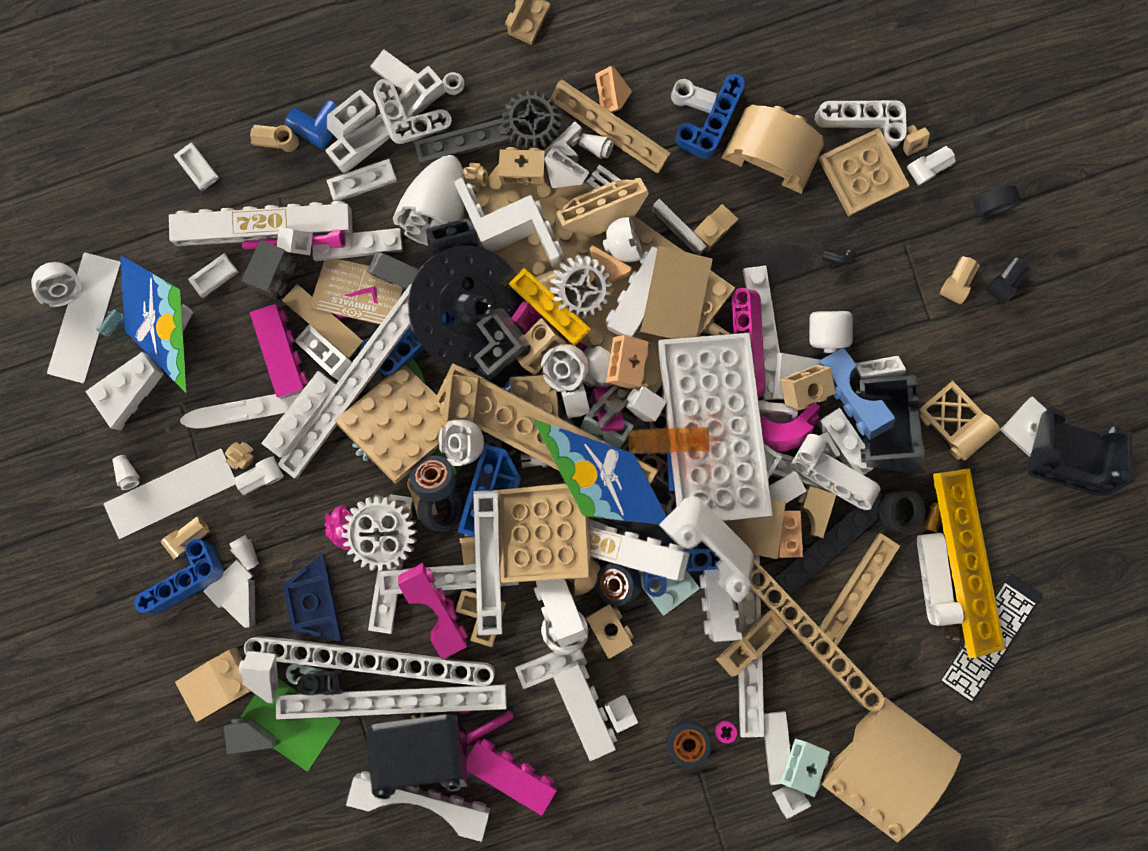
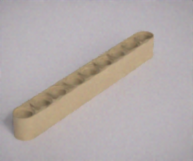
[750,559,884,711]

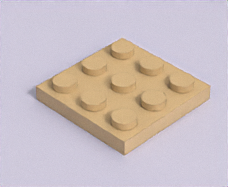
[818,128,909,217]

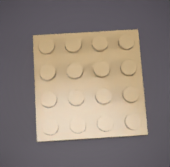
[335,365,448,484]
[497,484,591,583]

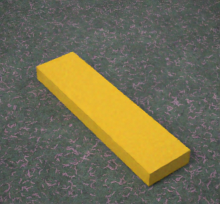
[509,268,591,347]

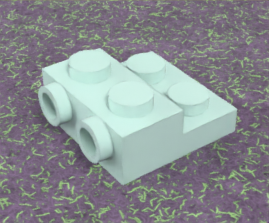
[638,570,700,616]

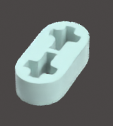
[286,664,324,689]

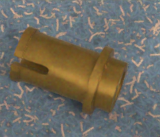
[923,502,942,533]

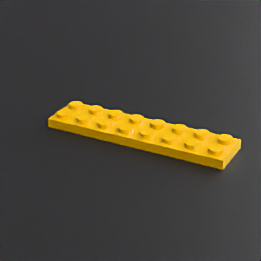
[933,468,1005,658]

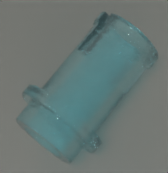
[96,309,125,338]

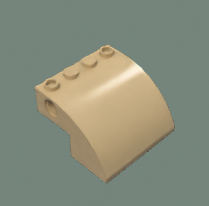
[821,698,961,842]

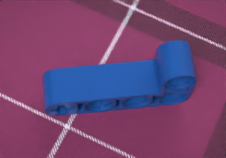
[675,74,745,159]
[361,313,449,377]
[134,539,224,615]
[643,548,719,597]

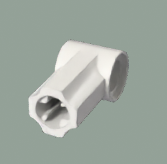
[671,79,717,113]
[907,146,956,186]
[234,456,284,495]

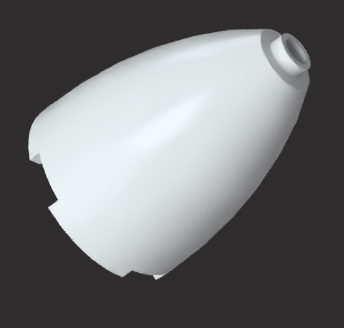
[393,155,466,245]

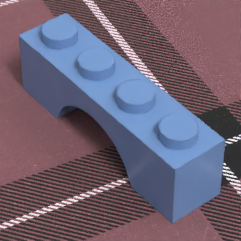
[820,348,895,440]

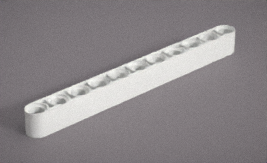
[244,636,495,686]

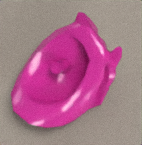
[324,505,352,550]

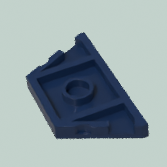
[282,554,343,641]

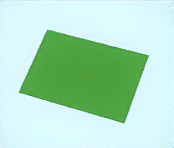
[241,678,341,772]

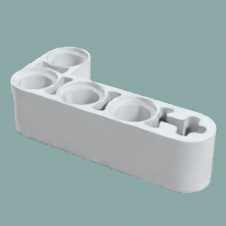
[815,101,906,149]
[791,434,881,510]
[917,533,963,626]

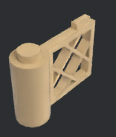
[919,381,1000,460]

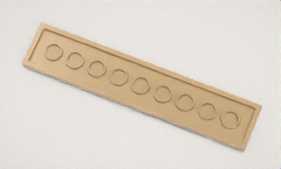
[433,363,658,484]

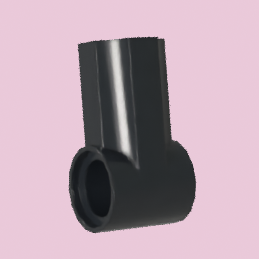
[986,257,1030,304]

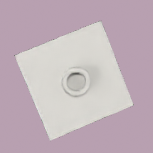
[774,353,820,403]
[1000,397,1047,457]

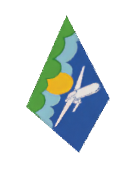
[120,255,186,393]
[532,418,666,524]

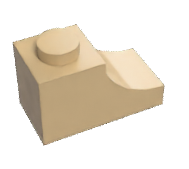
[693,204,738,252]
[798,486,836,538]

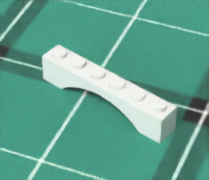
[325,66,446,174]
[473,490,502,635]
[346,771,491,842]

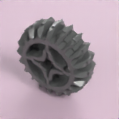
[502,90,562,150]

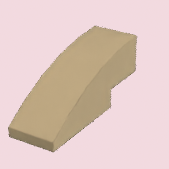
[716,610,787,677]

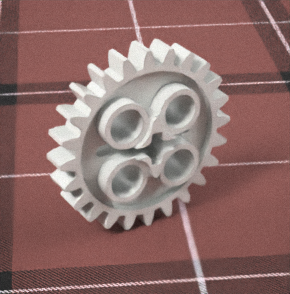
[342,496,417,571]

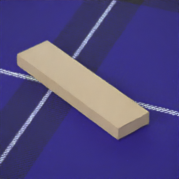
[282,284,363,359]

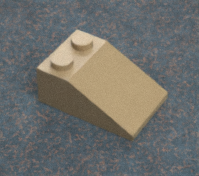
[175,647,251,722]

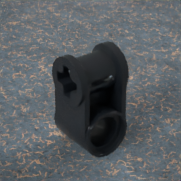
[297,669,344,696]

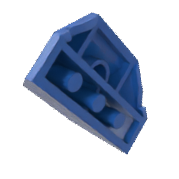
[458,444,521,537]

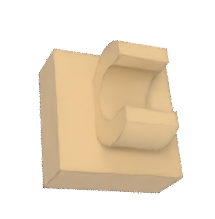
[903,125,930,156]

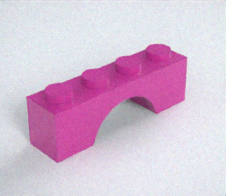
[398,563,468,659]

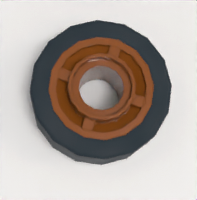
[410,455,456,502]
[596,562,642,606]
[667,721,711,768]

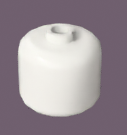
[810,311,853,353]

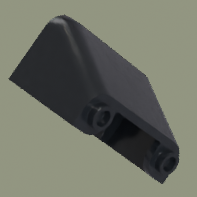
[856,375,925,474]
[1028,408,1134,496]
[367,715,467,799]

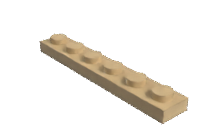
[550,80,671,173]
[806,533,900,653]

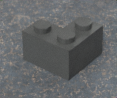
[474,308,531,375]

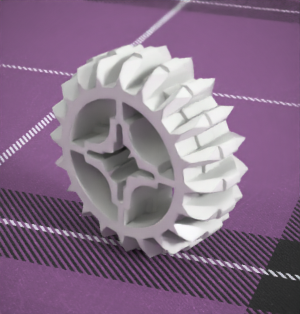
[550,255,612,318]

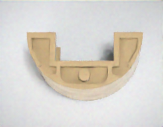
[722,105,824,194]

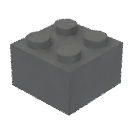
[241,240,296,300]

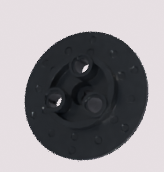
[408,246,525,368]

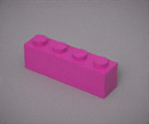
[250,304,308,399]
[467,739,557,816]

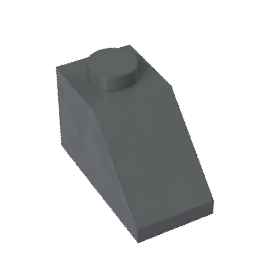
[224,717,279,755]

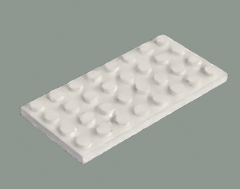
[658,333,772,521]

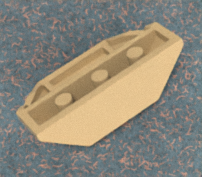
[556,178,648,237]

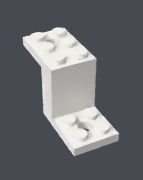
[454,178,564,270]

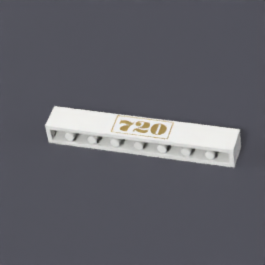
[169,201,353,246]
[589,521,690,581]

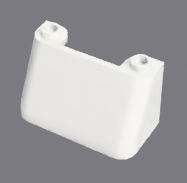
[659,496,754,603]

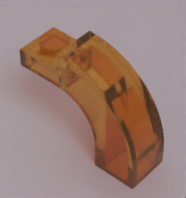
[629,428,710,454]

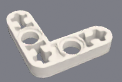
[373,79,452,144]

